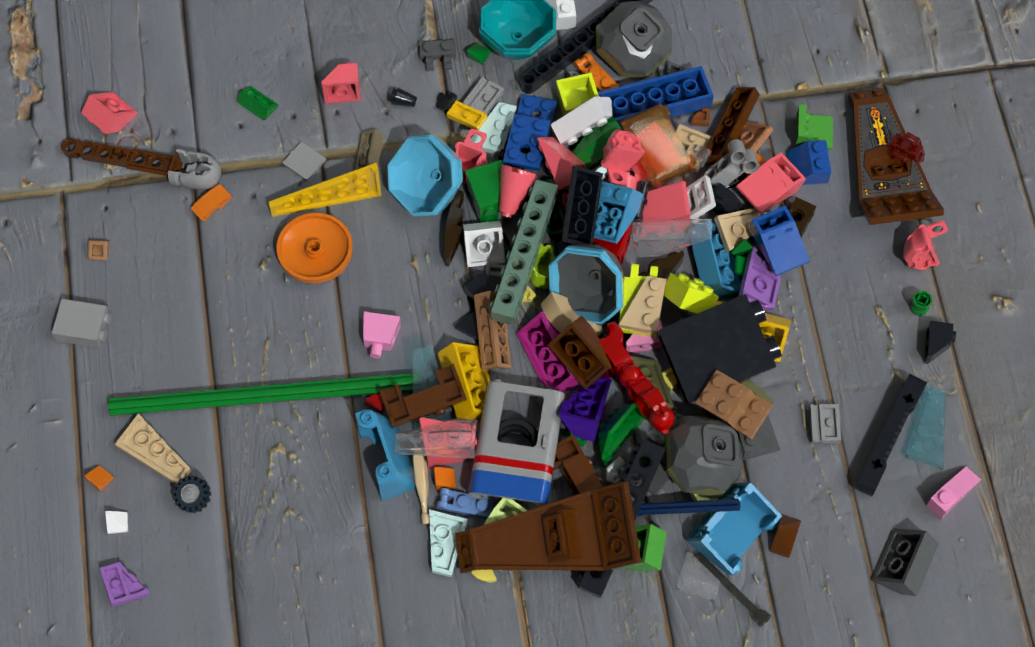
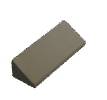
[355,129,384,170]

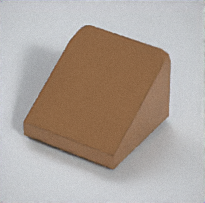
[88,240,110,260]

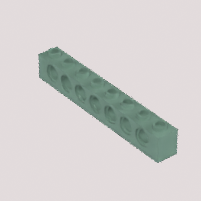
[489,180,558,326]

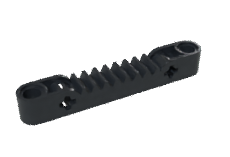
[854,374,927,497]

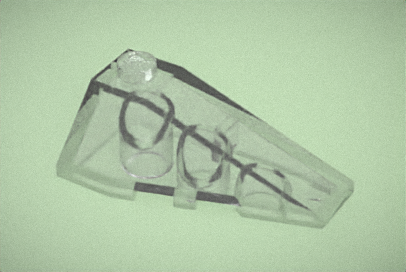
[632,219,712,257]
[394,418,477,458]

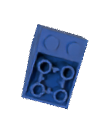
[749,206,810,276]

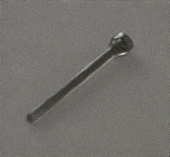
[695,552,771,627]

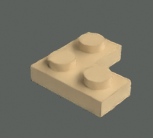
[672,124,712,170]

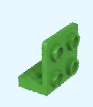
[795,104,833,150]

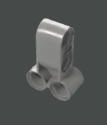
[704,139,759,189]

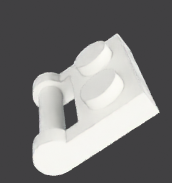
[686,175,716,223]

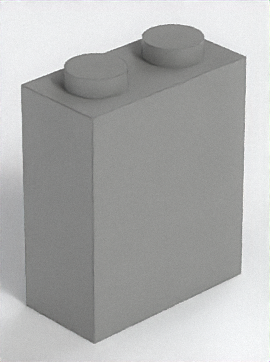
[52,299,111,348]

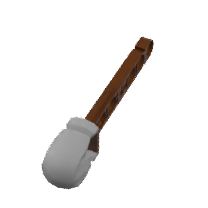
[61,139,221,190]

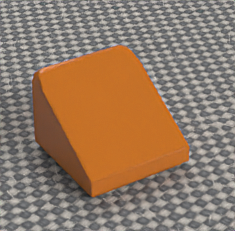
[84,465,114,492]
[434,467,456,490]

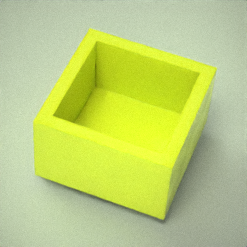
[556,73,599,116]
[664,273,719,314]

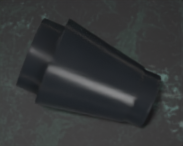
[389,88,417,107]

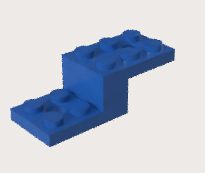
[503,94,557,172]

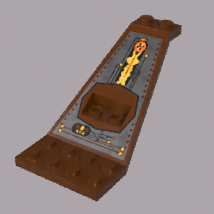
[848,87,944,225]

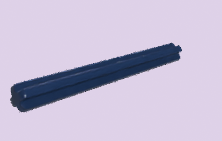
[637,499,741,515]

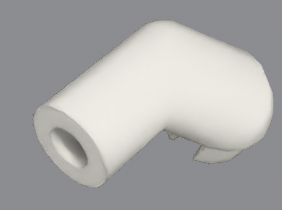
[606,457,625,485]

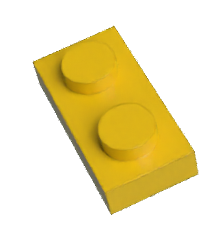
[447,101,488,130]

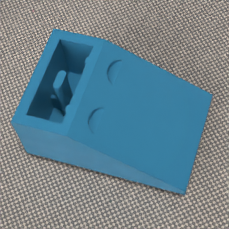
[594,182,644,244]

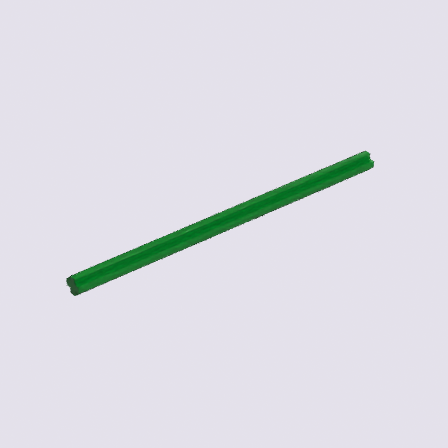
[108,373,423,416]

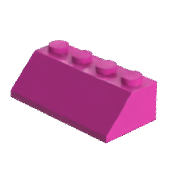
[516,312,580,392]

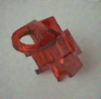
[888,132,925,166]

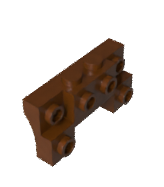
[380,363,467,428]
[553,435,603,495]

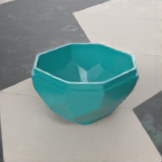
[479,0,556,60]

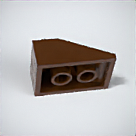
[548,316,611,390]

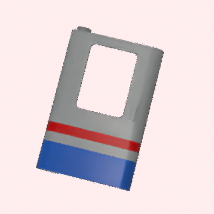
[468,379,565,506]

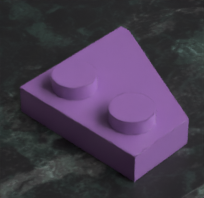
[99,562,150,607]

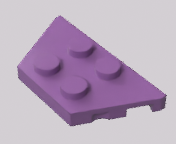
[738,246,781,311]

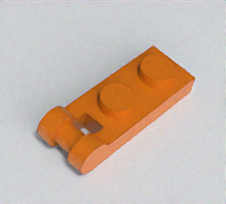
[573,52,619,92]

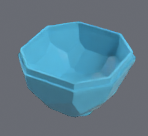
[387,135,463,216]

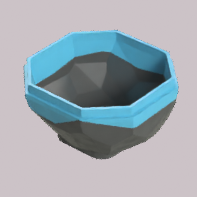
[549,245,624,324]

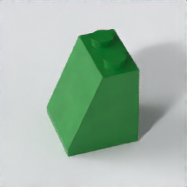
[466,160,502,223]

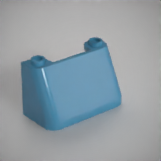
[355,410,416,500]
[686,482,782,575]

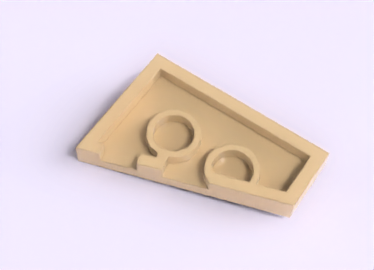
[714,208,766,253]
[619,276,666,334]

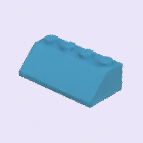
[688,220,742,300]

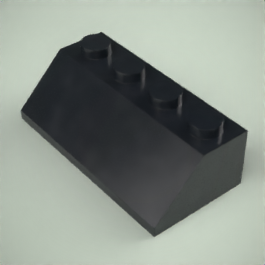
[561,166,603,246]

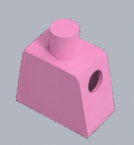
[363,312,401,359]

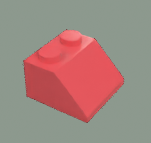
[322,62,361,104]
[81,92,138,134]

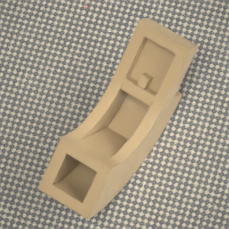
[541,292,603,337]

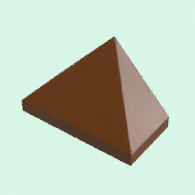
[770,515,801,558]

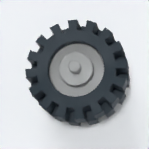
[172,476,211,513]

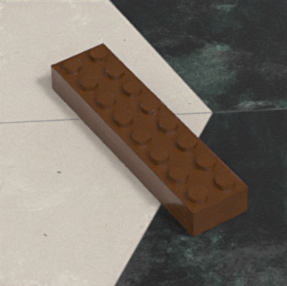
[701,87,760,164]

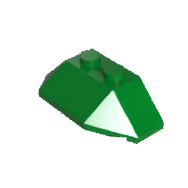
[597,403,645,468]

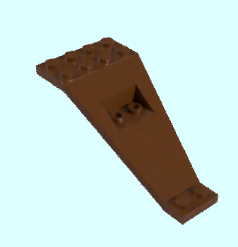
[455,482,641,573]

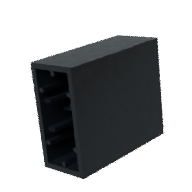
[657,294,782,405]

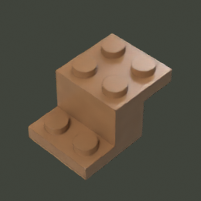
[696,370,773,439]

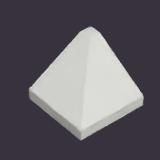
[105,511,128,534]

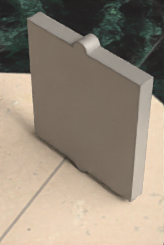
[282,142,326,181]

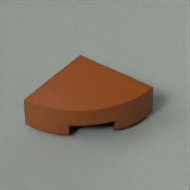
[691,108,710,127]

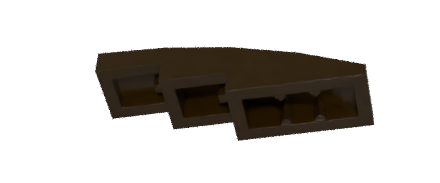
[444,190,464,267]

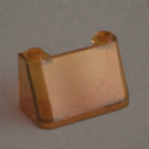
[620,103,697,189]

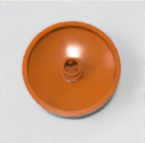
[277,213,353,284]

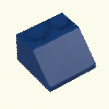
[787,140,831,185]

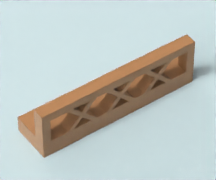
[474,291,512,371]

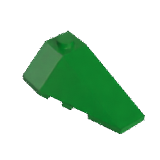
[572,116,623,170]

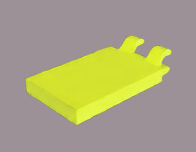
[619,264,658,337]

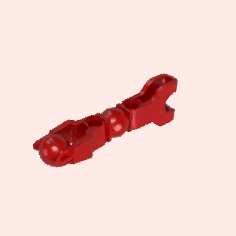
[599,321,675,434]

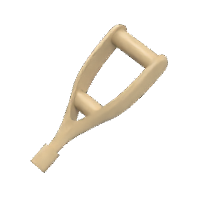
[413,452,430,525]

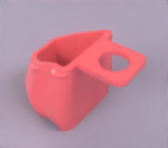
[454,129,488,184]
[601,129,645,186]
[903,221,948,270]

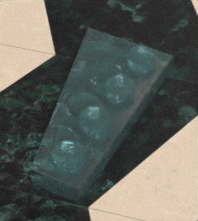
[413,345,451,431]
[904,386,945,470]

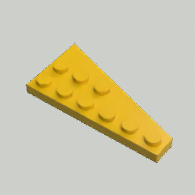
[269,162,382,217]

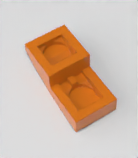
[190,184,233,222]

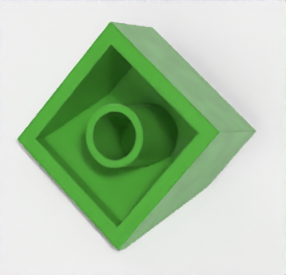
[622,524,667,572]

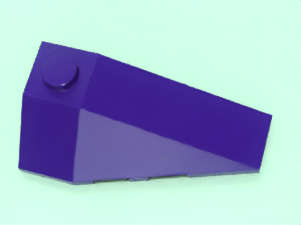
[559,376,612,442]

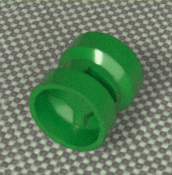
[910,291,932,316]

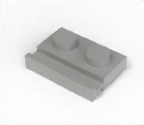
[463,76,505,115]
[809,404,841,443]

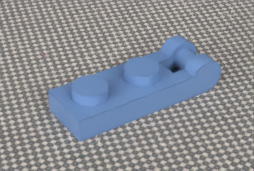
[436,488,495,519]

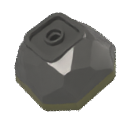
[596,1,672,78]
[664,416,743,498]

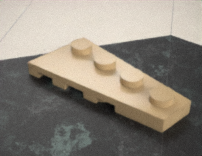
[115,413,191,484]

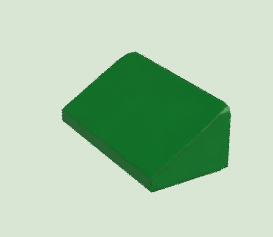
[237,86,278,120]

